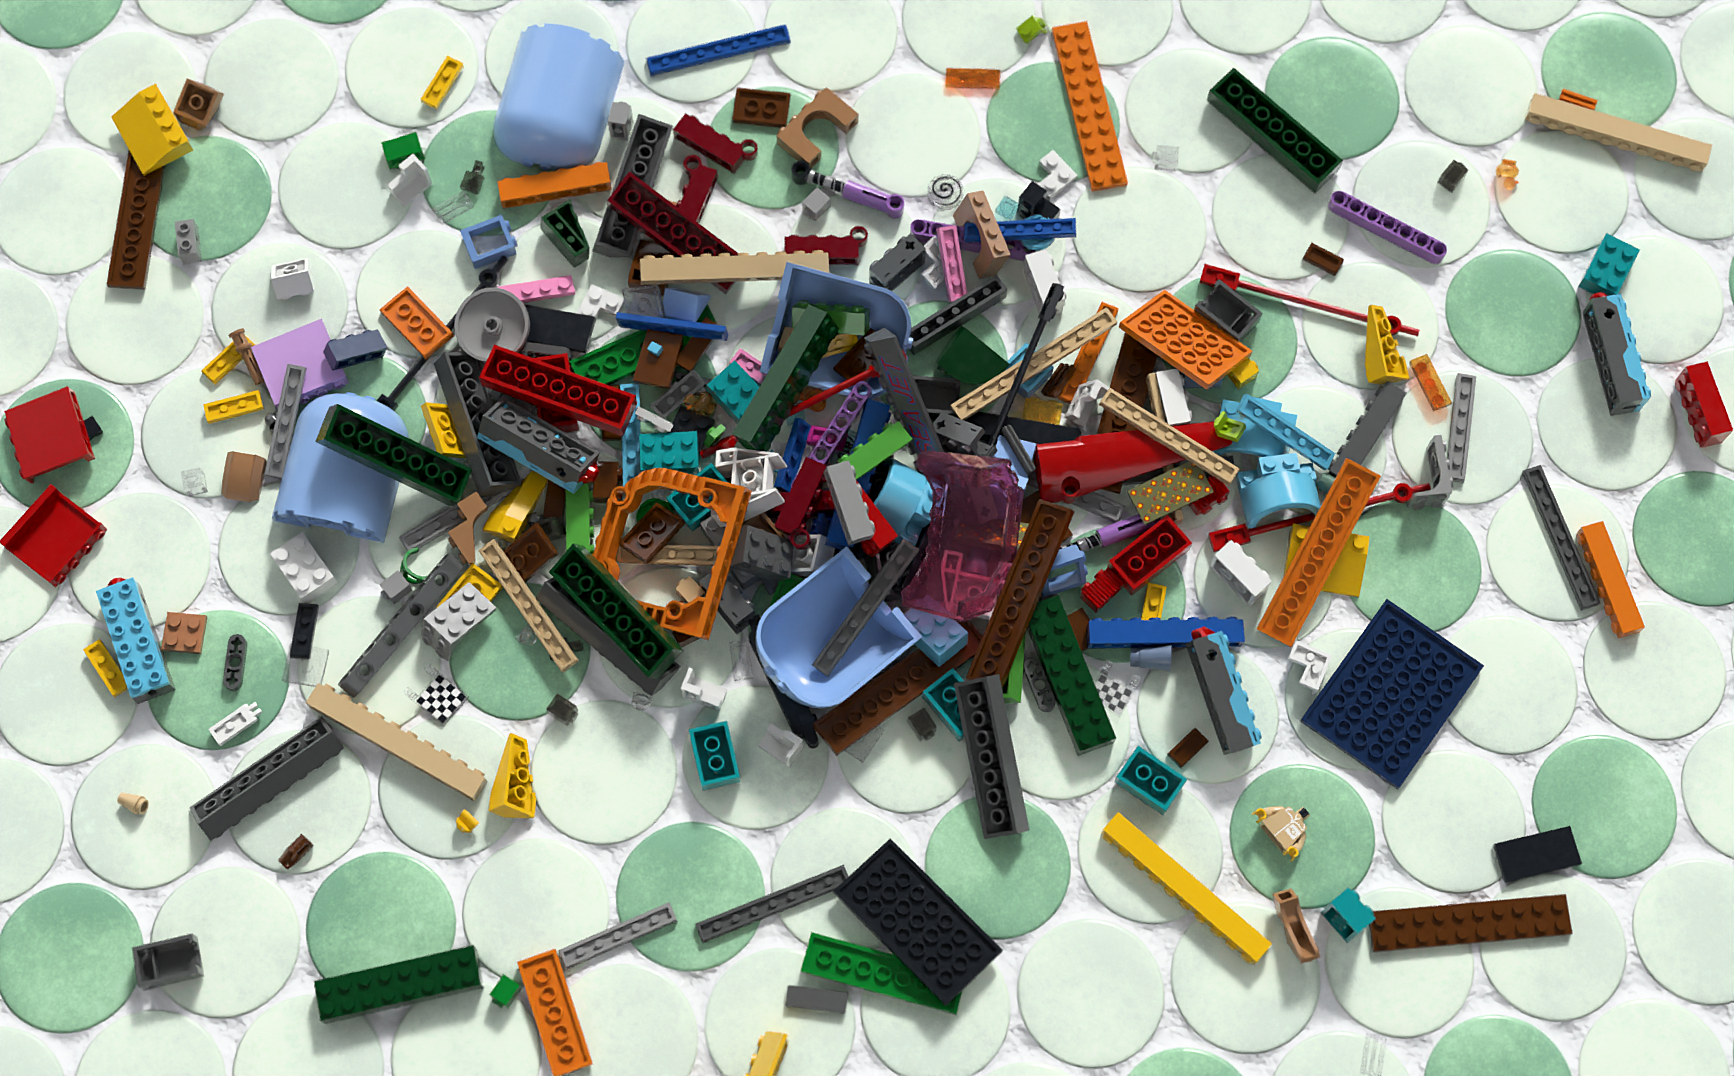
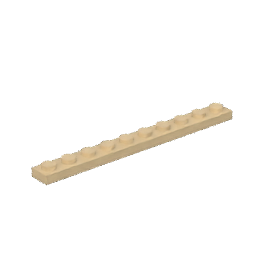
[950,307,1117,420]

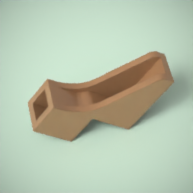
[447,491,488,566]
[1273,888,1320,964]

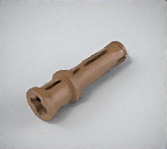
[228,328,265,385]

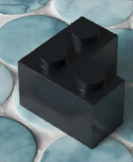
[1017,181,1061,219]

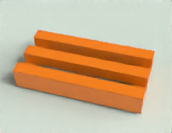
[1559,89,1598,110]

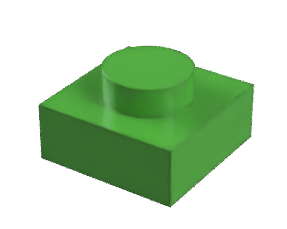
[703,424,726,448]

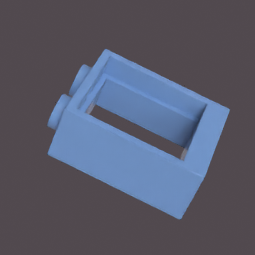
[460,215,518,269]
[1041,544,1088,597]

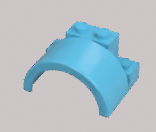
[1212,397,1297,457]
[1236,453,1321,528]
[874,458,944,546]

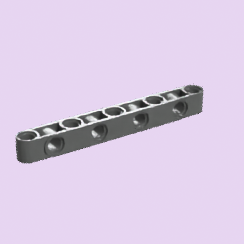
[338,552,464,698]

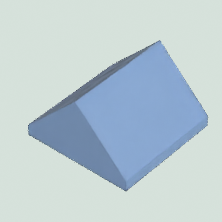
[661,287,711,322]

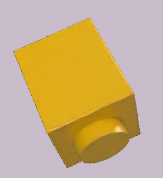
[1227,358,1259,390]

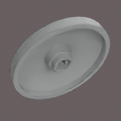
[454,288,530,363]

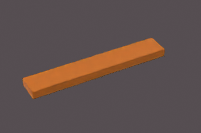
[1058,302,1119,404]

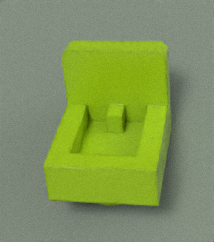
[1016,15,1048,44]
[1214,411,1246,442]

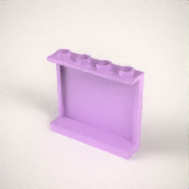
[251,319,349,410]

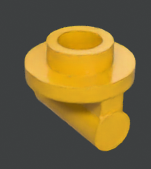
[456,809,479,833]

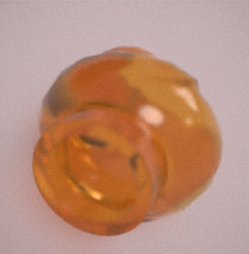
[1495,159,1519,190]
[799,388,827,412]
[684,392,716,416]

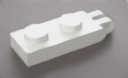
[208,702,262,746]

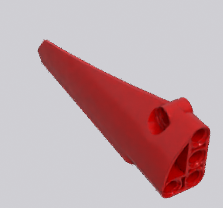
[1033,421,1233,504]

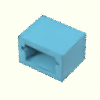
[647,341,663,357]

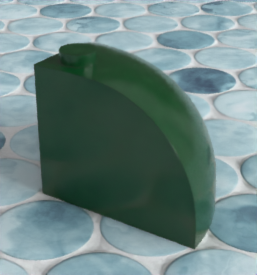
[936,326,1010,384]

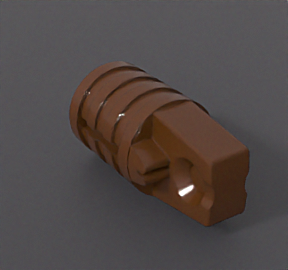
[278,833,314,869]

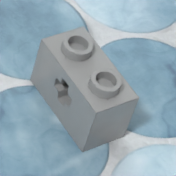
[608,101,634,141]
[175,219,202,264]

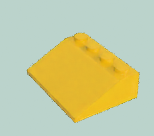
[111,83,193,176]
[1283,523,1370,597]
[745,1031,789,1076]

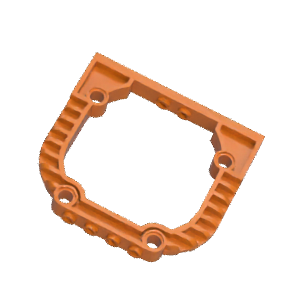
[592,468,752,641]

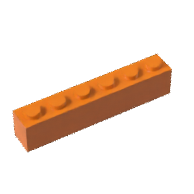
[497,162,612,209]
[1576,521,1645,639]

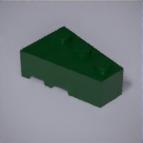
[540,199,590,268]

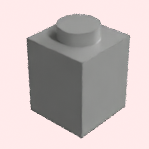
[802,187,831,221]
[379,571,412,604]

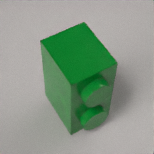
[381,132,425,169]

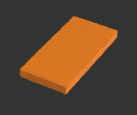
[379,286,454,360]

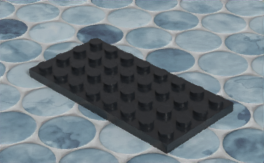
[833,838,1003,1007]

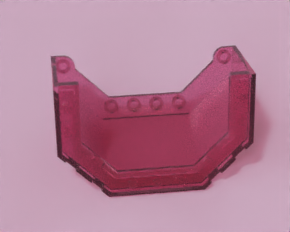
[901,451,1024,622]

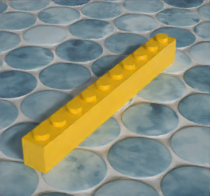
[1101,812,1272,965]

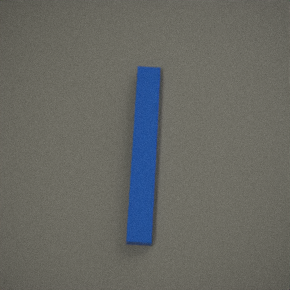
[646,24,791,76]

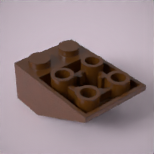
[628,239,674,296]

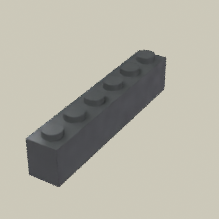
[910,275,1007,355]
[1328,381,1406,477]

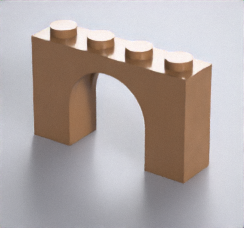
[777,87,859,168]
[952,190,1011,279]

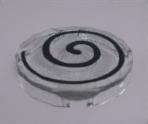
[927,174,964,210]

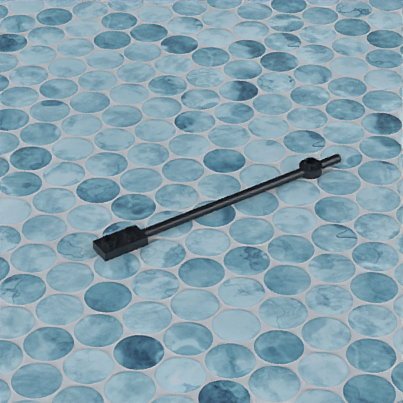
[377,256,508,411]
[984,283,1065,476]

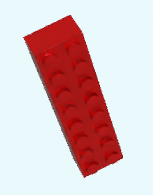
[479,344,637,437]

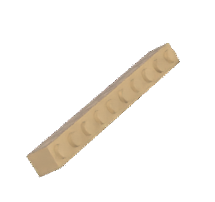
[1525,93,1712,172]
[640,250,829,285]
[305,683,487,802]

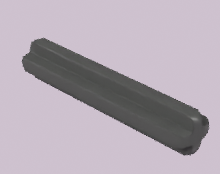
[1002,425,1036,475]

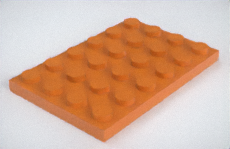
[1119,290,1252,390]

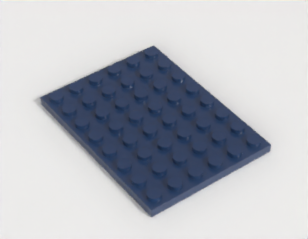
[1300,599,1484,790]

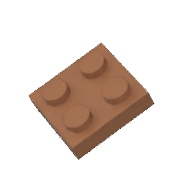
[161,612,207,654]

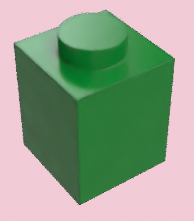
[489,974,522,1008]

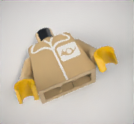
[1252,806,1310,862]

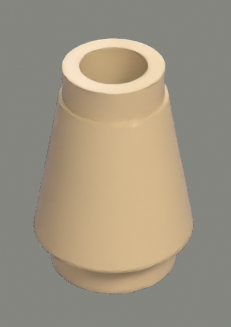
[117,792,149,815]

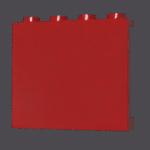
[4,386,95,484]
[0,484,107,588]

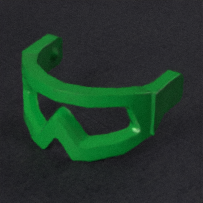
[400,547,428,584]

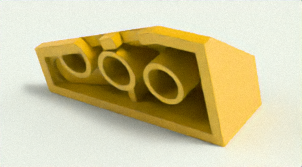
[1365,305,1409,385]
[482,471,548,543]
[489,733,536,818]

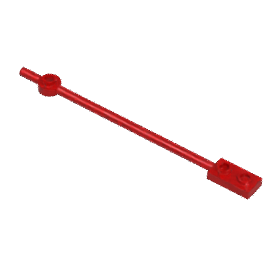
[1199,264,1420,337]
[700,350,907,459]
[1208,483,1431,552]

